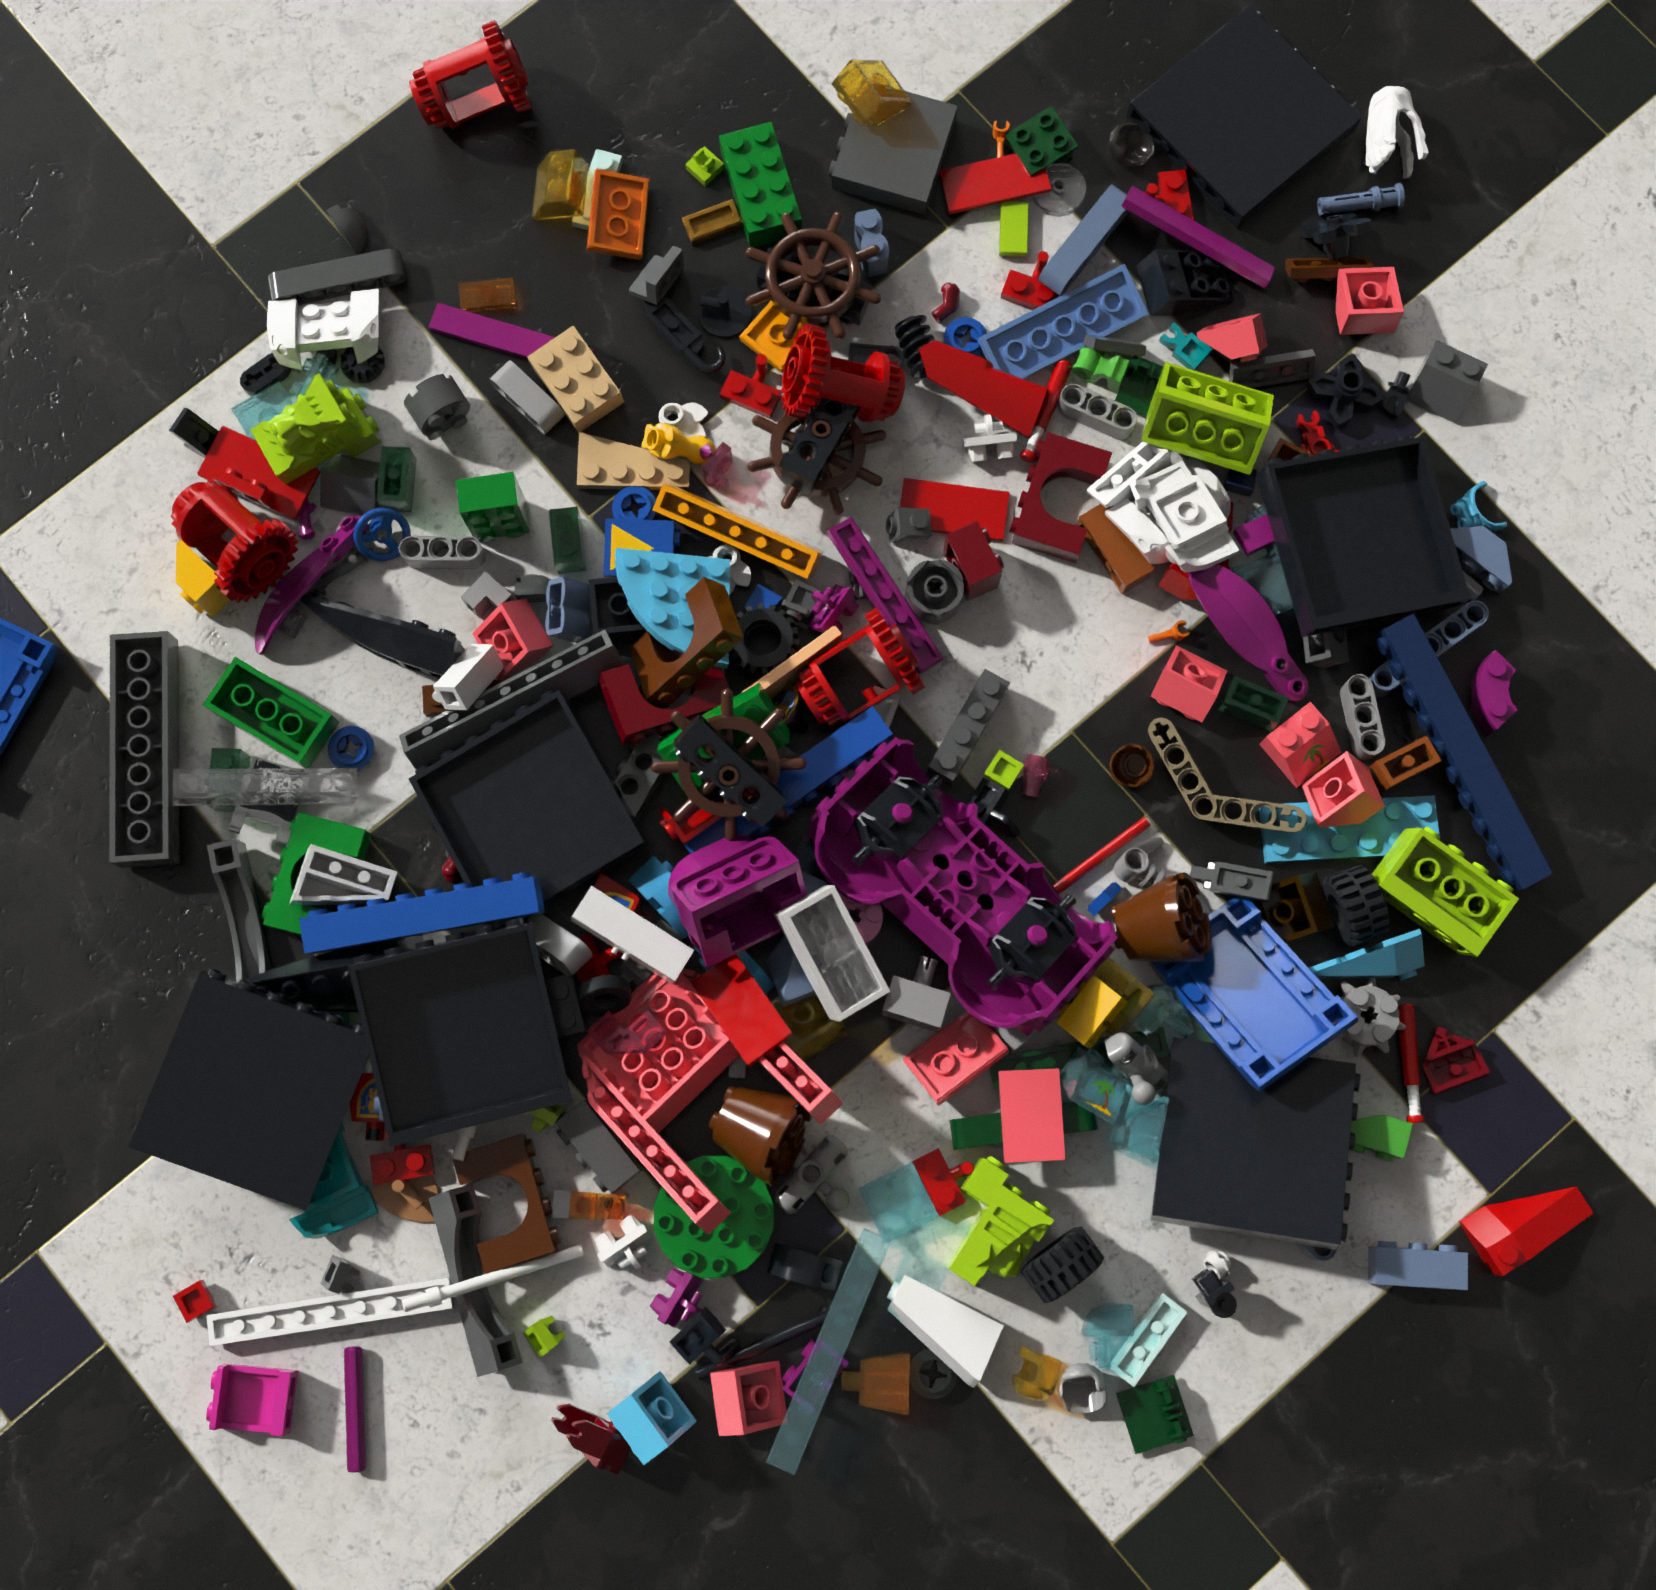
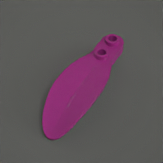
[255,515,369,655]
[1188,564,1308,701]

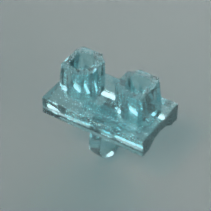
[290,353,340,398]

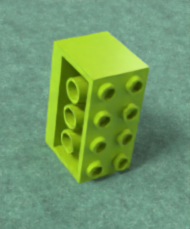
[1141,362,1274,475]
[1372,827,1519,957]

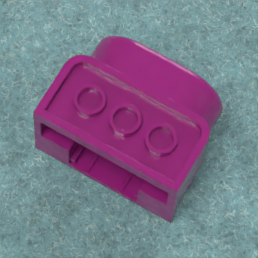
[668,835,807,968]

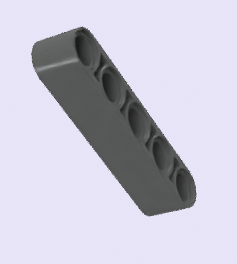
[268,249,406,305]

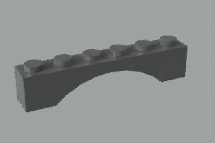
[207,838,272,983]
[429,1184,523,1377]

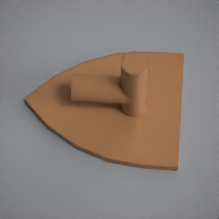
[370,1175,438,1222]

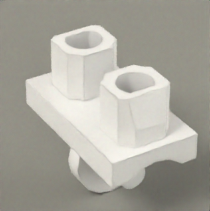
[963,414,1017,462]
[595,1215,654,1270]

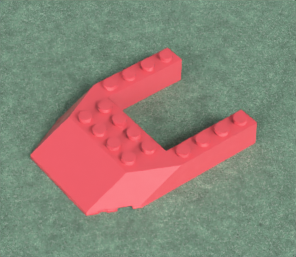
[577,969,843,1235]

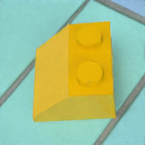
[175,540,230,618]

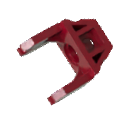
[551,1404,631,1474]

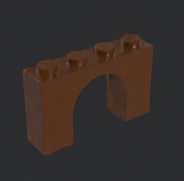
[629,577,744,707]
[453,1134,562,1274]

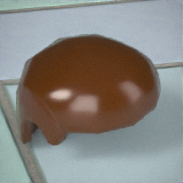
[1109,744,1155,787]

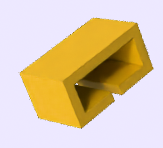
[1056,975,1128,1049]

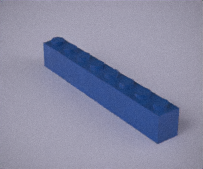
[684,706,894,854]
[299,872,545,954]

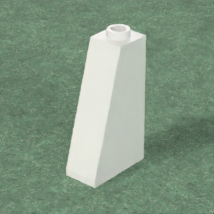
[887,1275,1004,1388]

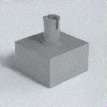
[881,956,951,1032]

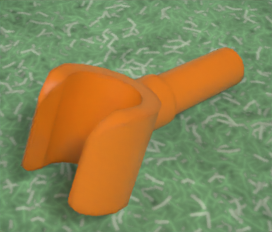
[992,120,1010,158]
[1148,620,1190,643]

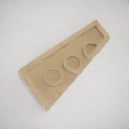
[577,432,691,491]

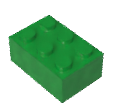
[455,471,530,542]

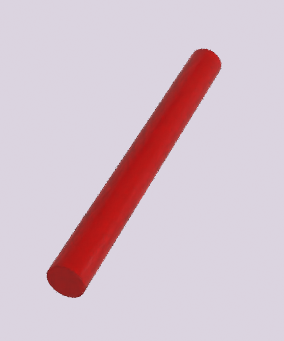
[1052,817,1150,895]

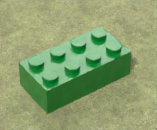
[719,122,802,247]
[202,657,340,769]
[657,683,790,798]

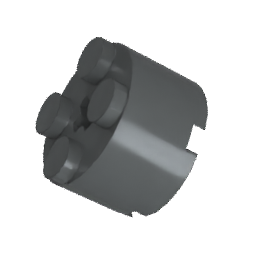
[404,374,470,440]
[906,559,964,625]

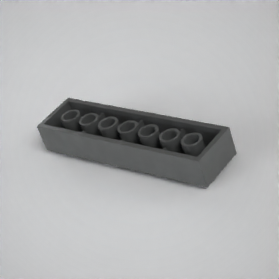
[109,631,180,868]

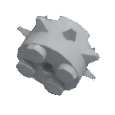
[1335,977,1405,1057]

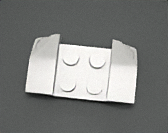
[267,289,379,370]
[1105,457,1231,564]
[1130,460,1240,573]

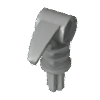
[1114,837,1173,888]

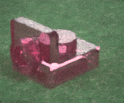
[702,442,733,492]

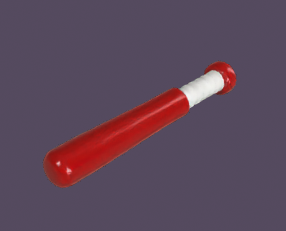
[1019,359,1072,463]
[1398,1004,1425,1123]

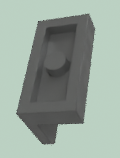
[629,246,684,305]

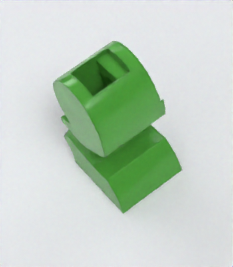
[1072,347,1130,394]

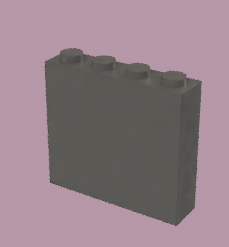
[828,80,958,215]

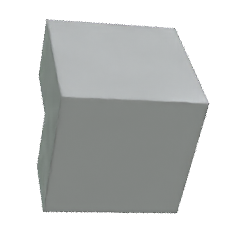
[461,572,514,618]

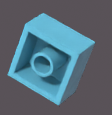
[606,1371,697,1465]

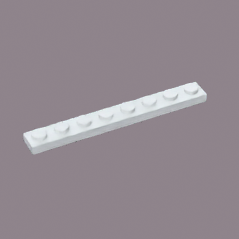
[207,1277,454,1346]

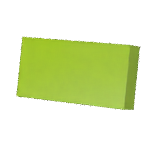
[999,201,1028,257]

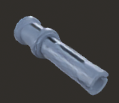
[1317,183,1405,216]

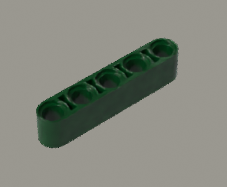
[949,1099,1098,1150]

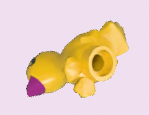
[642,423,716,465]

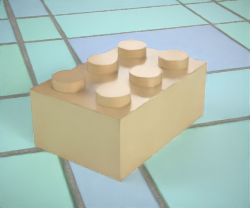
[527,326,624,433]

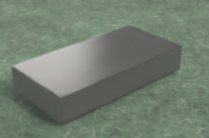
[1083,334,1147,357]

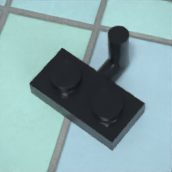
[967,778,1020,837]
[669,1307,740,1366]

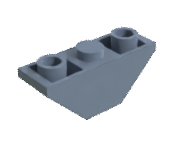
[1450,526,1512,594]

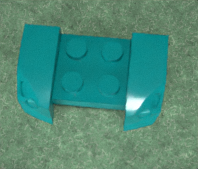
[289,1123,379,1239]

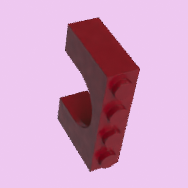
[1009,432,1112,564]
[599,653,730,745]

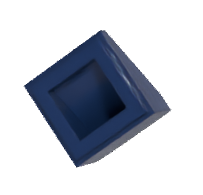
[1224,468,1257,497]

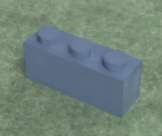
[1368,1241,1468,1290]

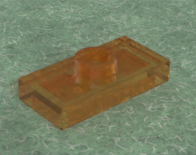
[458,277,517,312]

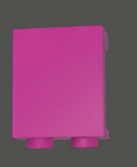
[206,1364,298,1436]

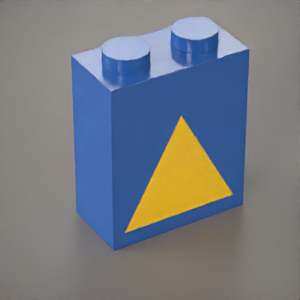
[603,518,681,578]

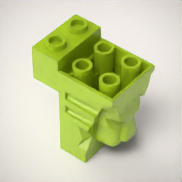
[250,373,381,484]
[946,1156,1054,1287]

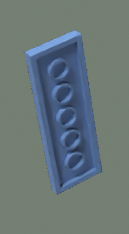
[977,264,1149,379]

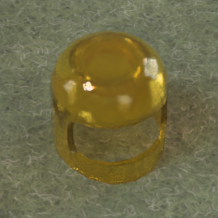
[1012,1345,1063,1401]

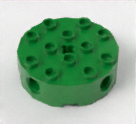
[654,1156,774,1278]

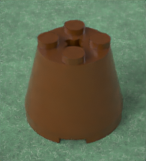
[1112,872,1211,963]
[709,1086,812,1187]

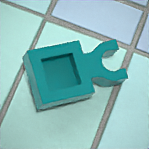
[1159,323,1212,371]

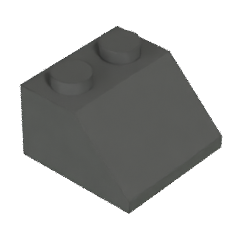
[1407,340,1488,424]

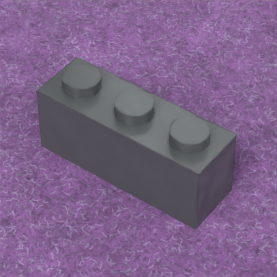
[555,1100,642,1194]

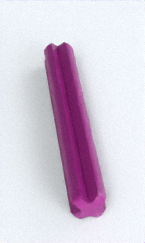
[344,1346,366,1473]

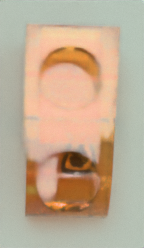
[569,1191,626,1220]

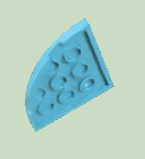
[615,548,730,669]

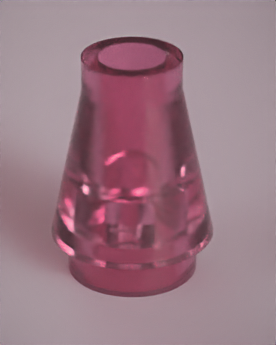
[1022,754,1051,798]

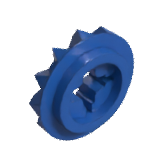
[944,317,987,357]
[612,486,657,520]
[328,726,375,772]

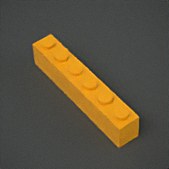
[652,484,824,579]

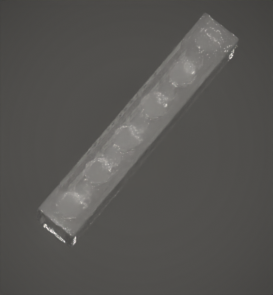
[172,768,358,806]

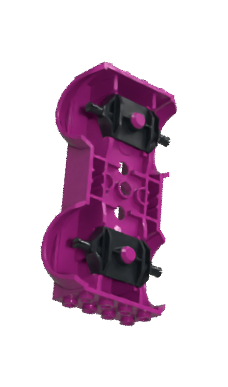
[807,737,1118,1037]

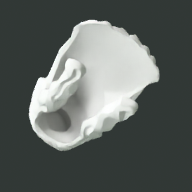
[1365,86,1429,179]

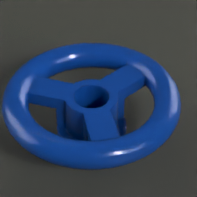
[353,508,411,561]

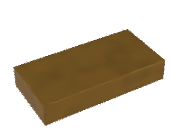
[682,199,743,245]

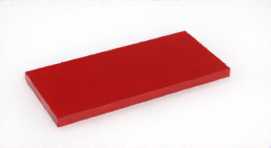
[939,153,1051,215]
[900,478,1009,541]
[691,954,794,1067]

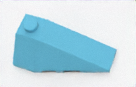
[1309,929,1425,981]

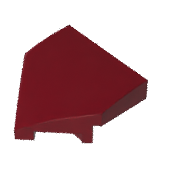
[1421,1026,1491,1096]

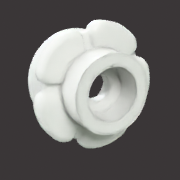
[1203,1250,1231,1279]

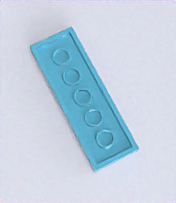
[1259,795,1440,864]

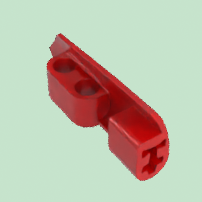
[919,340,1047,438]

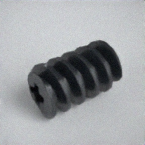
[894,315,935,379]

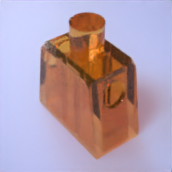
[841,1352,910,1415]

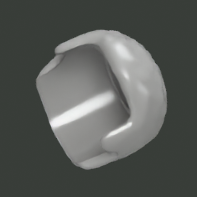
[1057,1363,1107,1413]

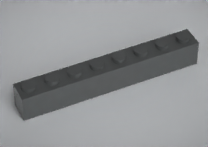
[399,629,624,769]

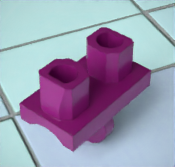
[807,584,859,633]
[650,1268,703,1328]

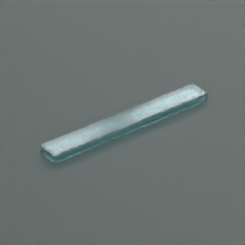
[766,1227,891,1475]

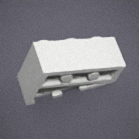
[289,844,397,905]

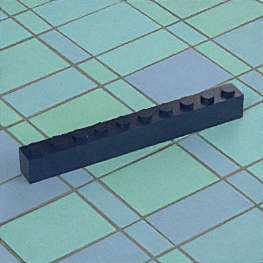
[1374,614,1553,891]

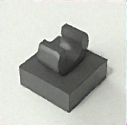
[320,1255,360,1294]

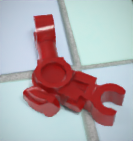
[1297,410,1339,456]

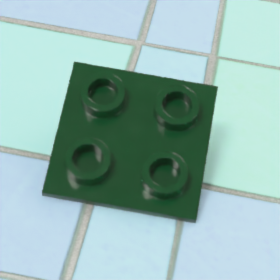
[1005,106,1079,176]
[1115,356,1164,417]
[1116,1375,1194,1454]

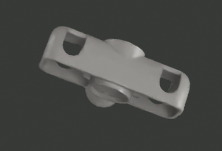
[1105,1032,1169,1105]
[773,1135,849,1215]

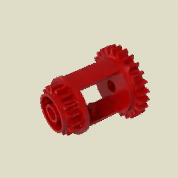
[409,20,532,130]
[781,323,905,423]
[171,481,298,603]
[795,607,925,727]

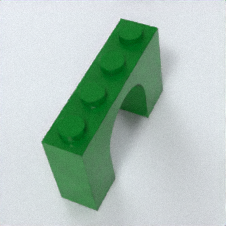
[262,812,372,936]

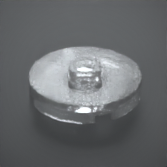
[1032,162,1086,217]

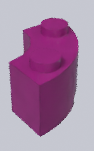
[1469,650,1517,737]

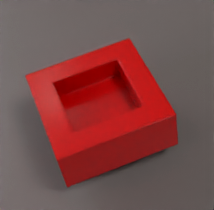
[173,1280,217,1323]

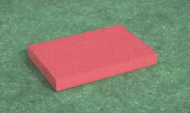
[903,1011,1010,1106]
[998,1068,1065,1163]

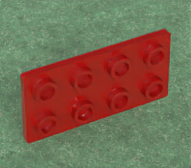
[197,426,320,520]

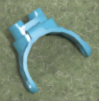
[1450,481,1507,532]

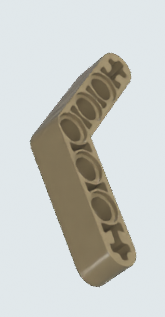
[1148,717,1308,833]

